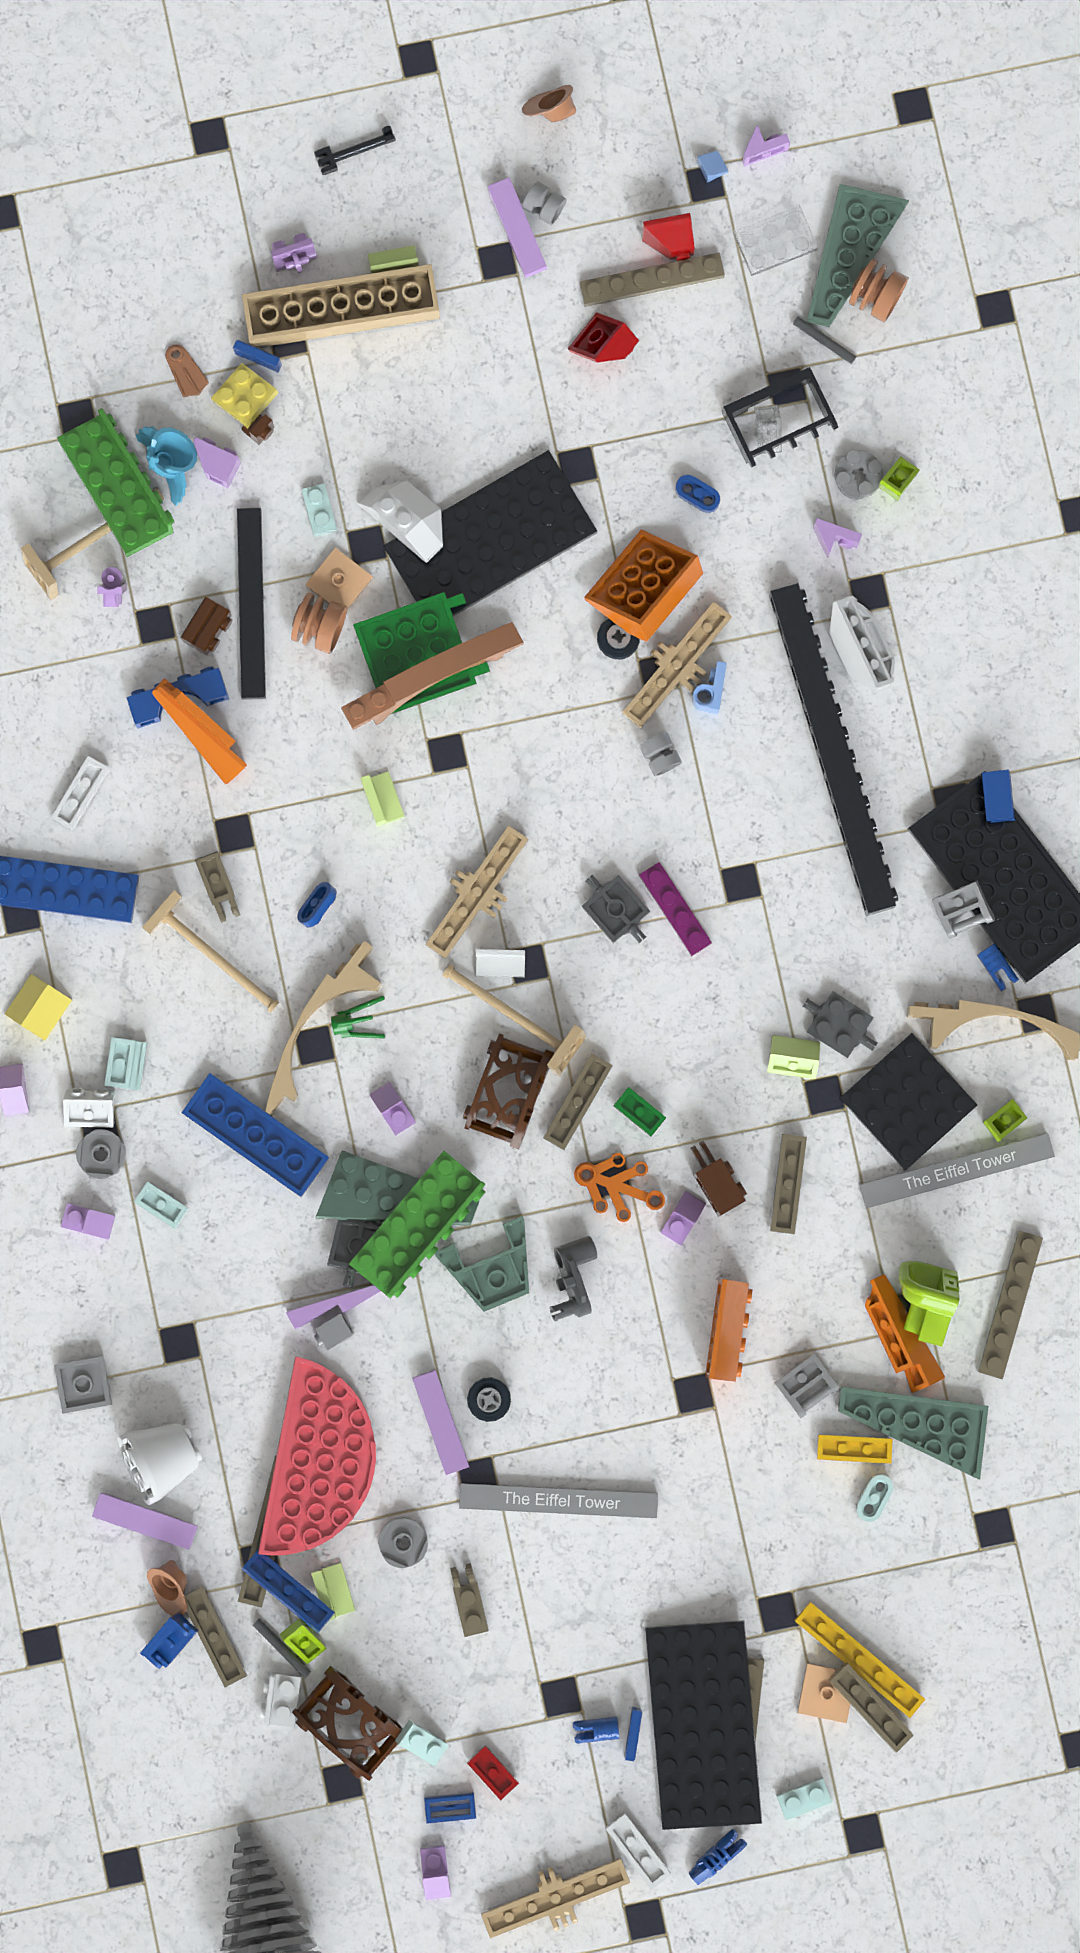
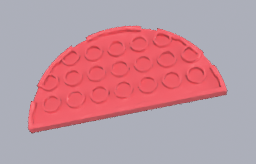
[258,1357,376,1556]

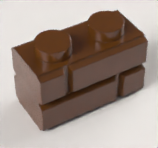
[180,597,233,655]

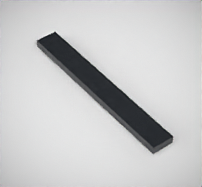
[237,508,266,700]

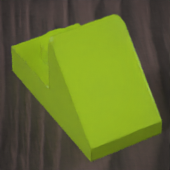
[879,456,920,501]
[982,1099,1027,1142]
[279,1619,327,1664]

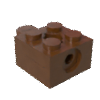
[690,1141,747,1217]

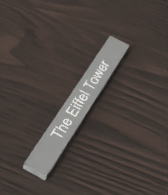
[859,1133,1055,1209]
[459,1483,658,1518]

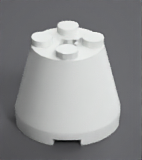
[117,1423,202,1505]

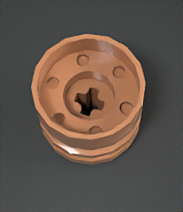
[849,258,909,323]
[291,592,347,654]

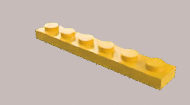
[794,1602,926,1718]

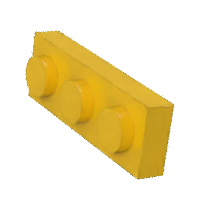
[817,1434,893,1464]

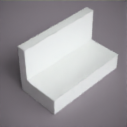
[476,949,525,977]

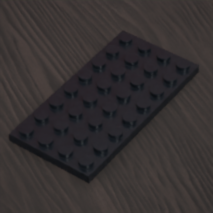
[383,450,597,617]
[907,771,1080,983]
[645,1620,762,1830]

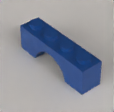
[126,666,229,729]

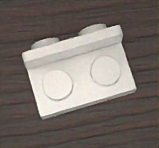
[63,1088,115,1128]
[260,1672,302,1727]

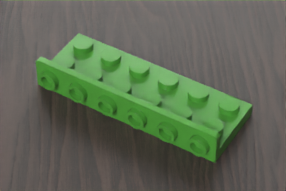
[57,408,175,557]
[349,1151,486,1299]

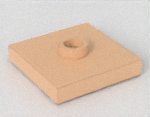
[305,547,373,610]
[797,1663,850,1723]

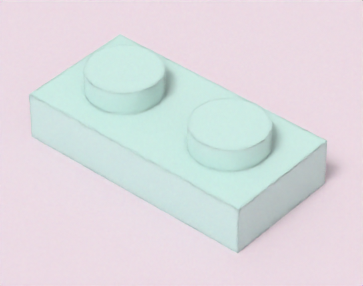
[302,483,337,537]
[134,1181,189,1229]
[395,1720,449,1766]
[776,1777,832,1821]

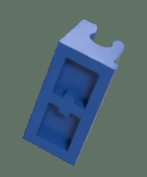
[982,769,1015,823]
[140,1612,198,1669]

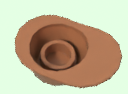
[522,85,576,122]
[147,1560,187,1616]

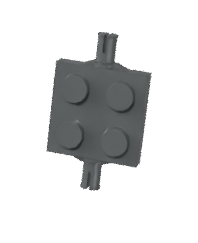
[582,875,650,944]
[802,991,878,1058]
[327,1219,380,1288]

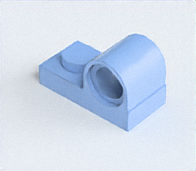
[692,661,727,714]

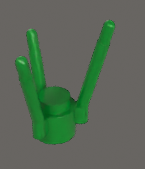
[331,996,385,1039]

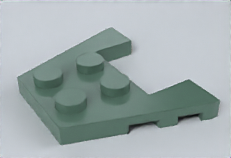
[435,1216,529,1312]

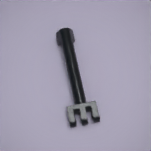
[314,126,396,175]

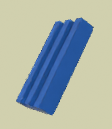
[233,340,282,373]
[624,1707,642,1762]
[424,1792,476,1824]

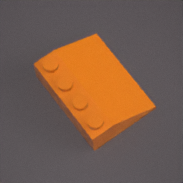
[584,529,703,642]
[705,1279,753,1382]

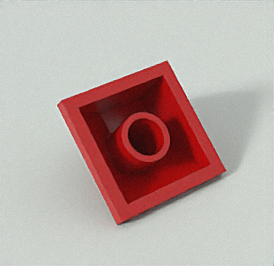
[641,213,695,261]
[568,312,639,363]

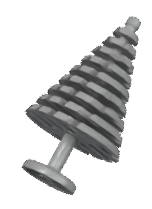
[220,1823,321,1953]

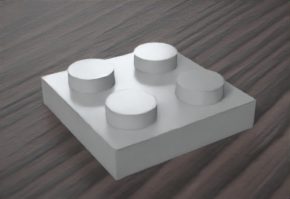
[54,1356,112,1414]

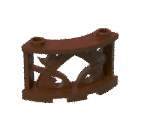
[463,1033,555,1150]
[292,1666,403,1781]

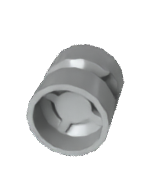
[522,181,567,226]
[639,732,682,776]

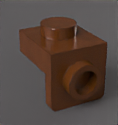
[241,414,275,445]

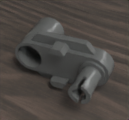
[550,1236,597,1322]

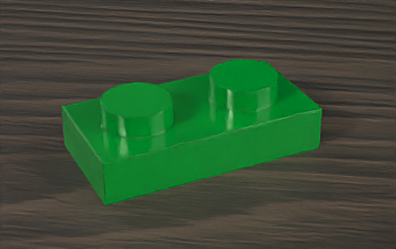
[613,1087,666,1137]

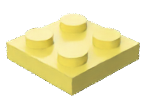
[211,363,278,429]

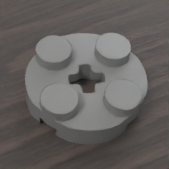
[834,450,883,500]
[76,1130,126,1179]
[378,1518,428,1568]

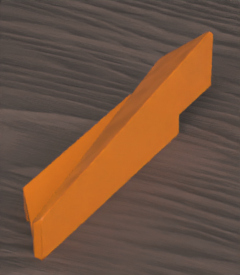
[152,678,247,784]
[865,1274,945,1393]

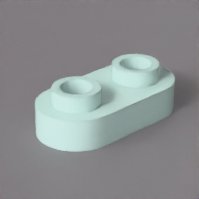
[856,1474,893,1522]

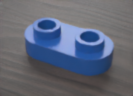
[675,475,720,513]
[297,882,337,928]

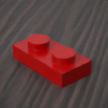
[467,1745,519,1801]

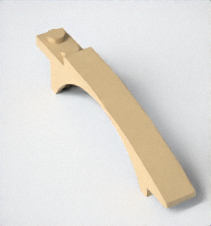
[266,940,382,1115]
[907,1000,1080,1060]

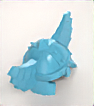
[135,426,197,506]

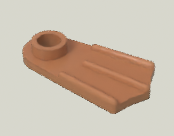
[165,345,209,397]

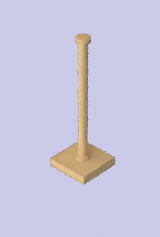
[21,487,164,600]
[142,890,279,1013]
[443,964,587,1077]

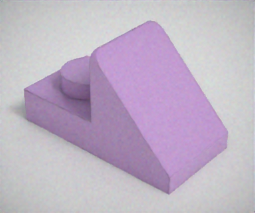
[743,125,790,166]
[813,518,862,558]
[370,1082,416,1136]
[660,1191,706,1245]
[61,1203,115,1240]
[420,1845,451,1900]

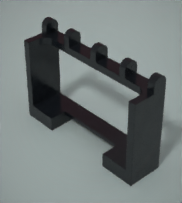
[722,367,839,468]

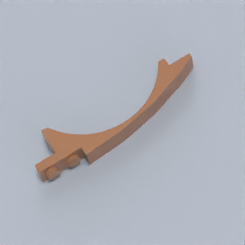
[341,622,524,730]

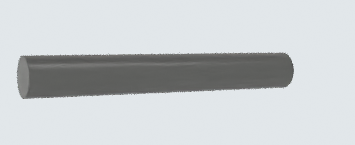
[793,316,857,364]
[252,1618,311,1678]

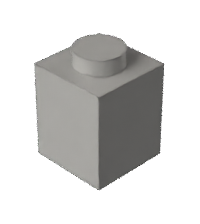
[314,1314,354,1350]

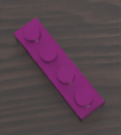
[639,862,712,957]

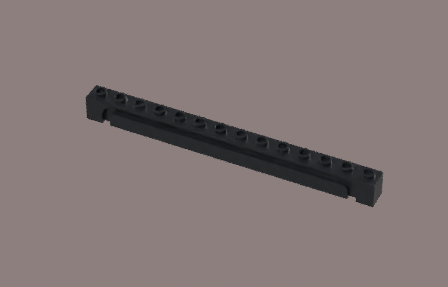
[769,583,898,916]

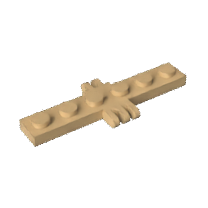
[622,601,732,729]
[425,825,529,959]
[481,1858,630,1939]

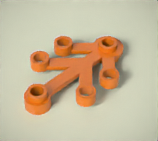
[574,1153,665,1222]

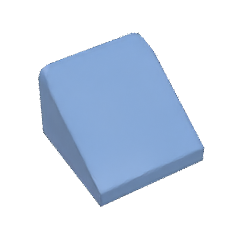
[697,151,729,183]

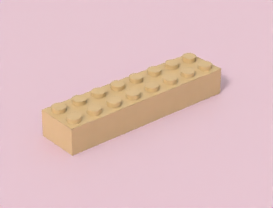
[242,264,440,348]

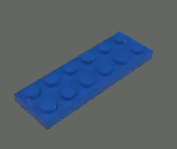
[0,856,139,924]
[181,1073,330,1198]

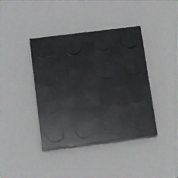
[839,1033,978,1171]

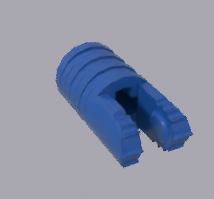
[977,943,1019,991]
[573,1717,620,1744]

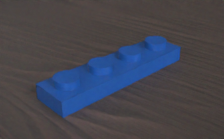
[242,1549,335,1633]

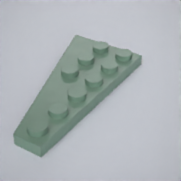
[807,184,909,328]
[316,1150,479,1226]
[838,1387,989,1480]

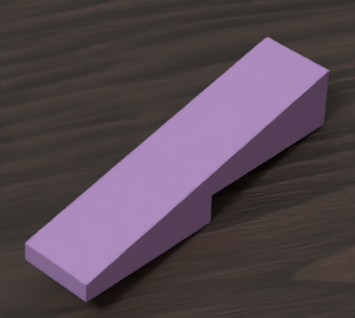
[488,177,547,278]
[286,1285,381,1329]
[412,1369,469,1475]
[92,1493,198,1550]

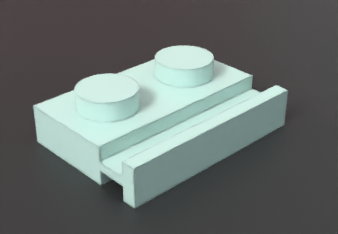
[104,1037,147,1091]

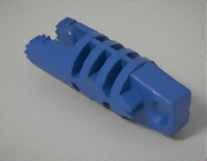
[689,1829,747,1885]

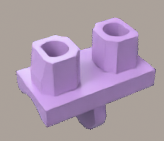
[271,233,317,274]
[97,567,127,607]

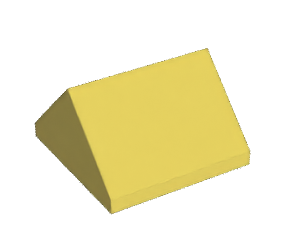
[4,974,72,1041]

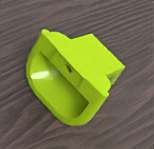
[898,1261,960,1347]

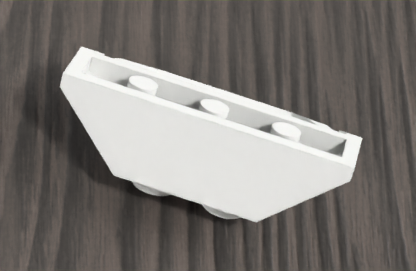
[358,480,443,563]
[829,596,895,690]

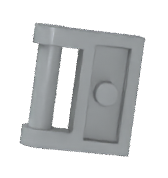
[932,881,995,939]
[774,1353,840,1418]

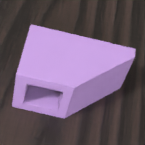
[194,437,241,488]

